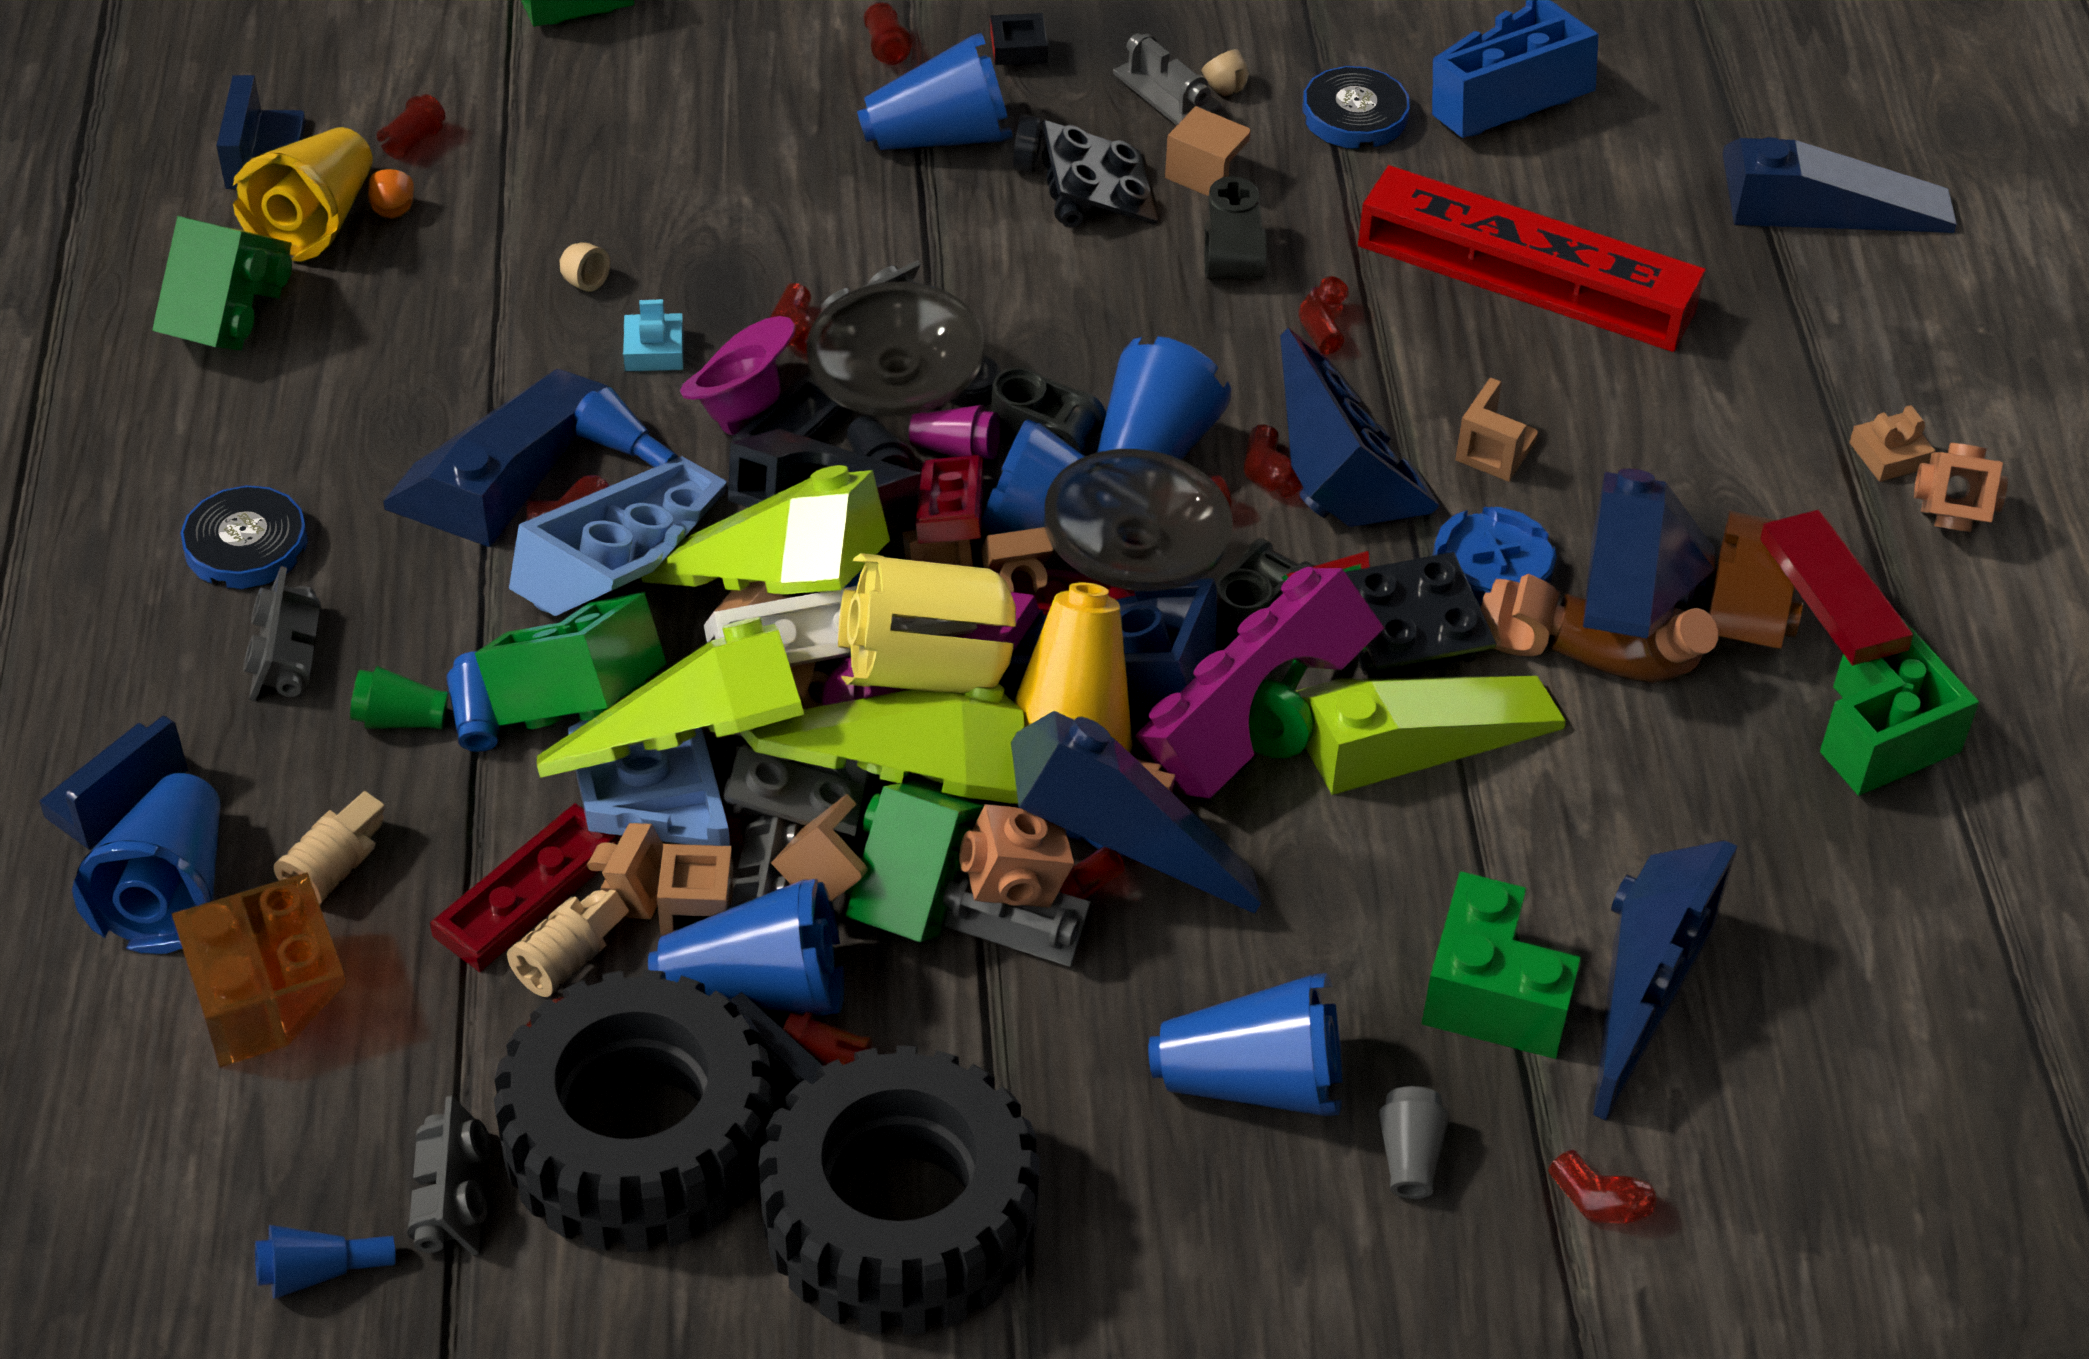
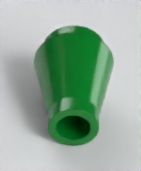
[350,666,449,730]

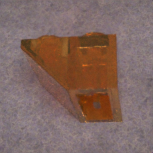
[172,872,346,1068]

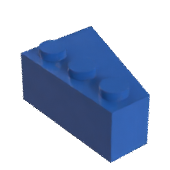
[1432,0,1599,138]

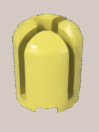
[838,553,1016,694]

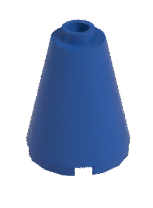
[857,33,1013,150]
[1095,336,1232,500]
[981,419,1157,560]
[72,773,220,954]
[648,878,844,1017]
[1148,973,1342,1116]

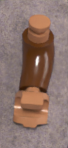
[1481,574,1718,683]

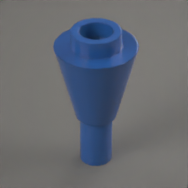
[574,387,678,467]
[255,1225,395,1299]

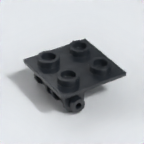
[1041,120,1158,227]
[1345,552,1497,678]

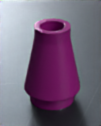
[909,405,1001,460]

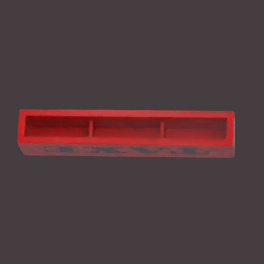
[1358,165,1706,352]

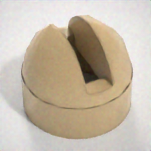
[1201,49,1249,96]
[559,242,610,292]

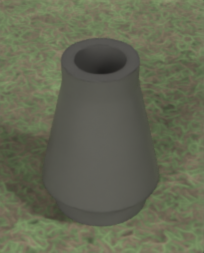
[1379,1086,1450,1199]

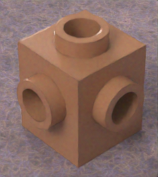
[1914,443,2008,532]
[959,804,1074,908]

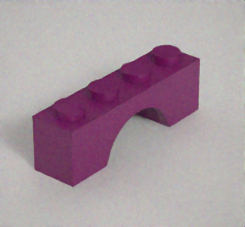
[1135,567,1384,798]

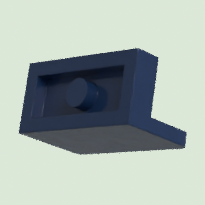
[216,75,306,189]
[39,716,188,850]

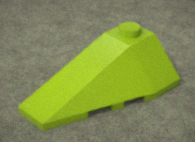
[641,465,890,594]
[537,617,804,778]
[1296,676,1566,795]
[740,684,1024,804]

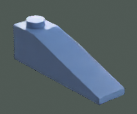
[509,456,727,616]

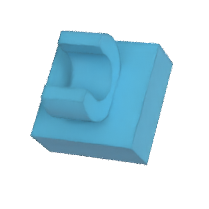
[623,299,684,371]

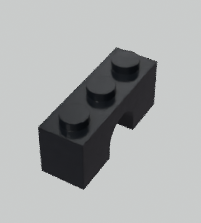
[728,429,920,540]

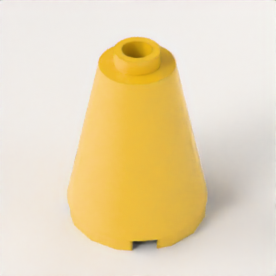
[233,127,373,262]
[1014,582,1133,754]

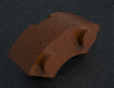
[1708,510,1803,649]

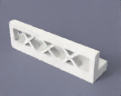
[703,586,977,667]

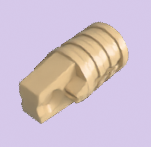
[274,791,385,907]
[507,890,629,997]

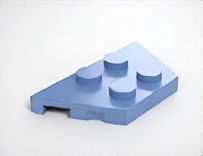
[568,702,730,846]

